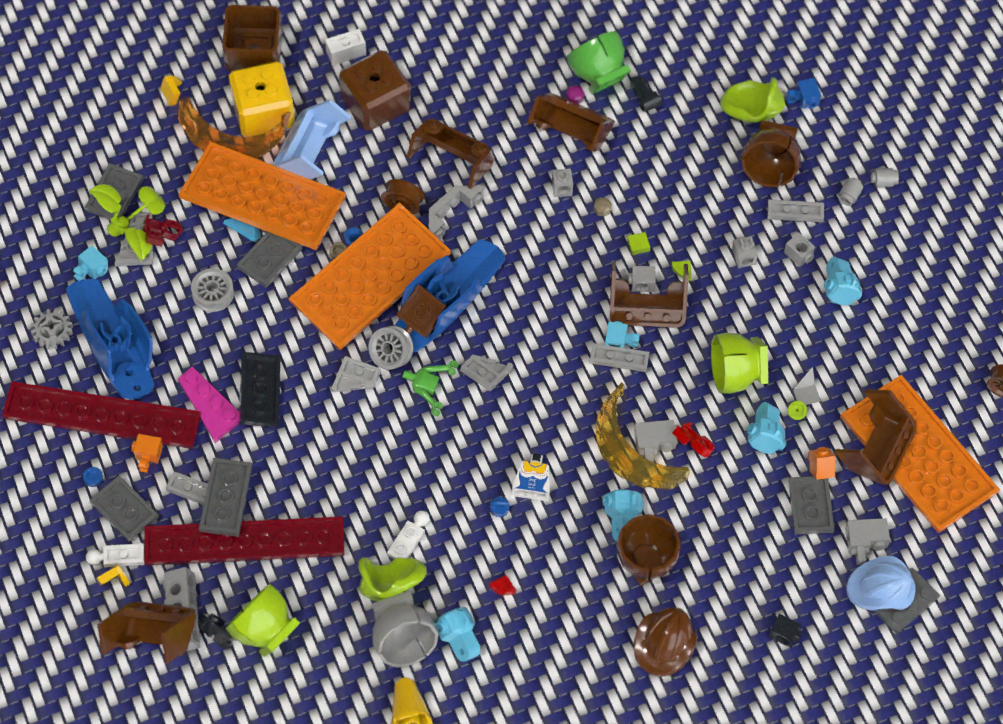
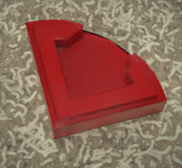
[489,575,516,596]

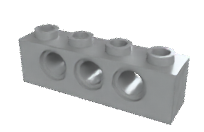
[163,567,201,652]

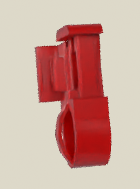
[672,422,715,457]

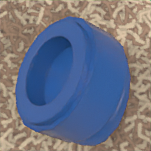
[344,227,363,246]
[490,497,510,517]

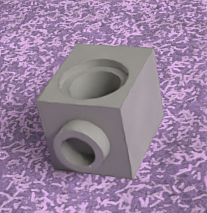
[552,169,573,198]
[784,233,815,267]
[628,266,656,292]

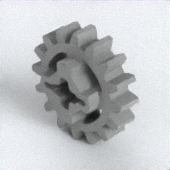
[31,309,73,349]

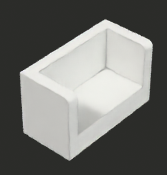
[325,29,366,66]

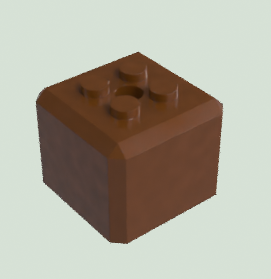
[222,5,282,72]
[339,50,411,131]

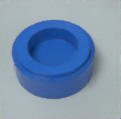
[83,467,103,487]

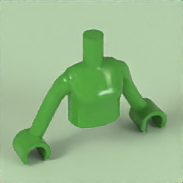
[402,360,459,417]

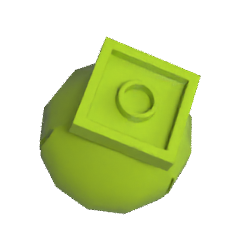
[711,333,768,394]
[226,584,300,657]

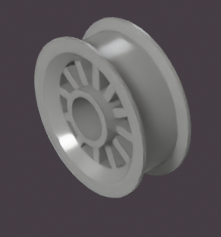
[191,268,234,312]
[369,326,413,370]

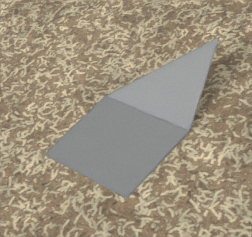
[793,367,821,405]

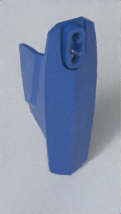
[394,240,506,352]
[66,279,154,400]

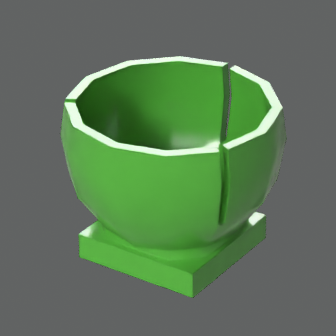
[567,31,631,95]

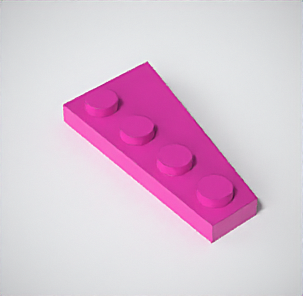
[178,367,239,443]

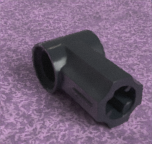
[630,76,662,112]

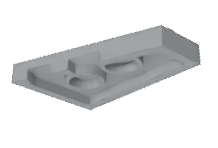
[115,212,153,266]

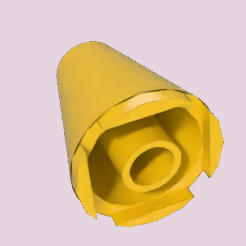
[391,677,432,724]

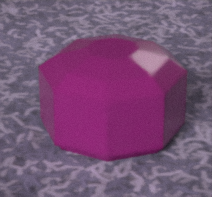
[566,85,585,104]

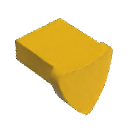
[160,76,182,106]
[96,565,130,587]

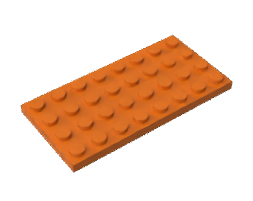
[179,141,346,250]
[288,203,451,350]
[840,375,1000,533]

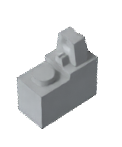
[634,420,677,467]
[845,518,890,566]

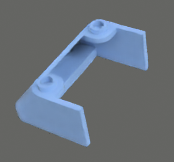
[273,99,352,180]

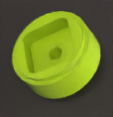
[787,401,807,420]

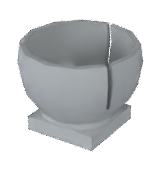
[372,591,438,667]

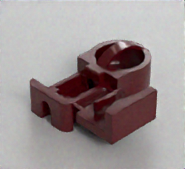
[143,214,183,247]

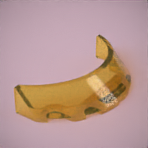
[596,382,690,490]

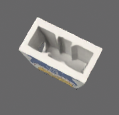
[512,454,550,502]

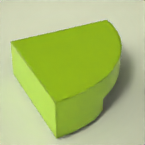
[671,261,692,281]

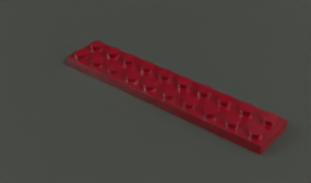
[2,381,201,449]
[145,516,345,566]

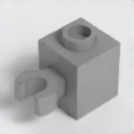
[732,236,758,268]

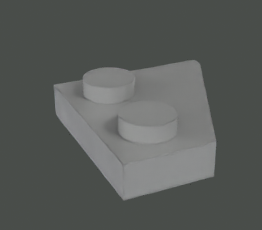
[460,355,513,392]
[331,356,381,392]

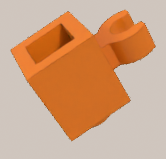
[132,434,163,473]
[808,447,836,480]

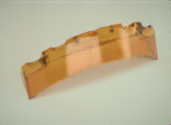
[178,97,291,159]

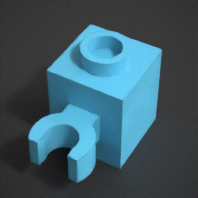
[73,246,108,281]
[605,321,640,348]

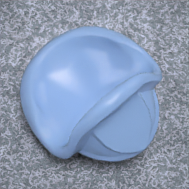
[846,556,915,610]

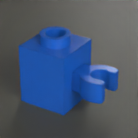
[786,78,821,109]

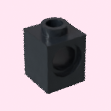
[769,614,802,648]

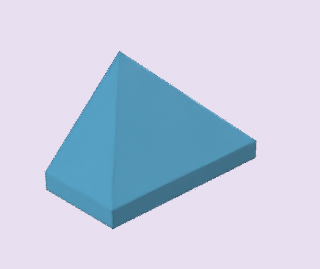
[223,218,262,242]

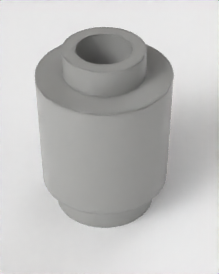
[871,168,899,187]
[838,178,863,206]

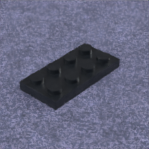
[239,352,281,428]

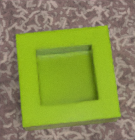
[627,232,650,255]

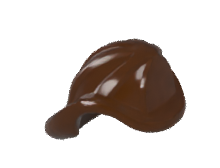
[634,607,697,677]

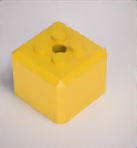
[229,61,295,137]

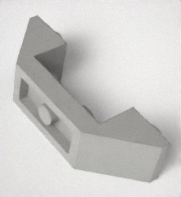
[429,185,484,240]

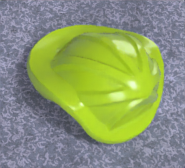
[720,77,785,122]
[358,557,427,601]

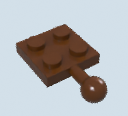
[396,284,448,349]

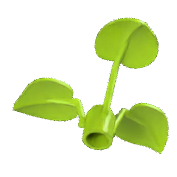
[89,184,165,261]

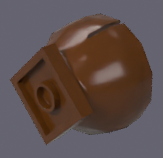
[741,120,801,187]
[616,514,681,587]

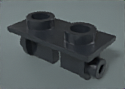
[199,613,238,650]

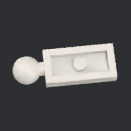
[387,511,430,559]
[86,544,144,567]

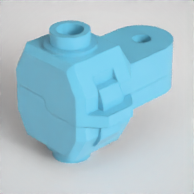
[824,257,862,305]
[747,402,786,454]
[603,490,644,541]
[434,607,480,662]

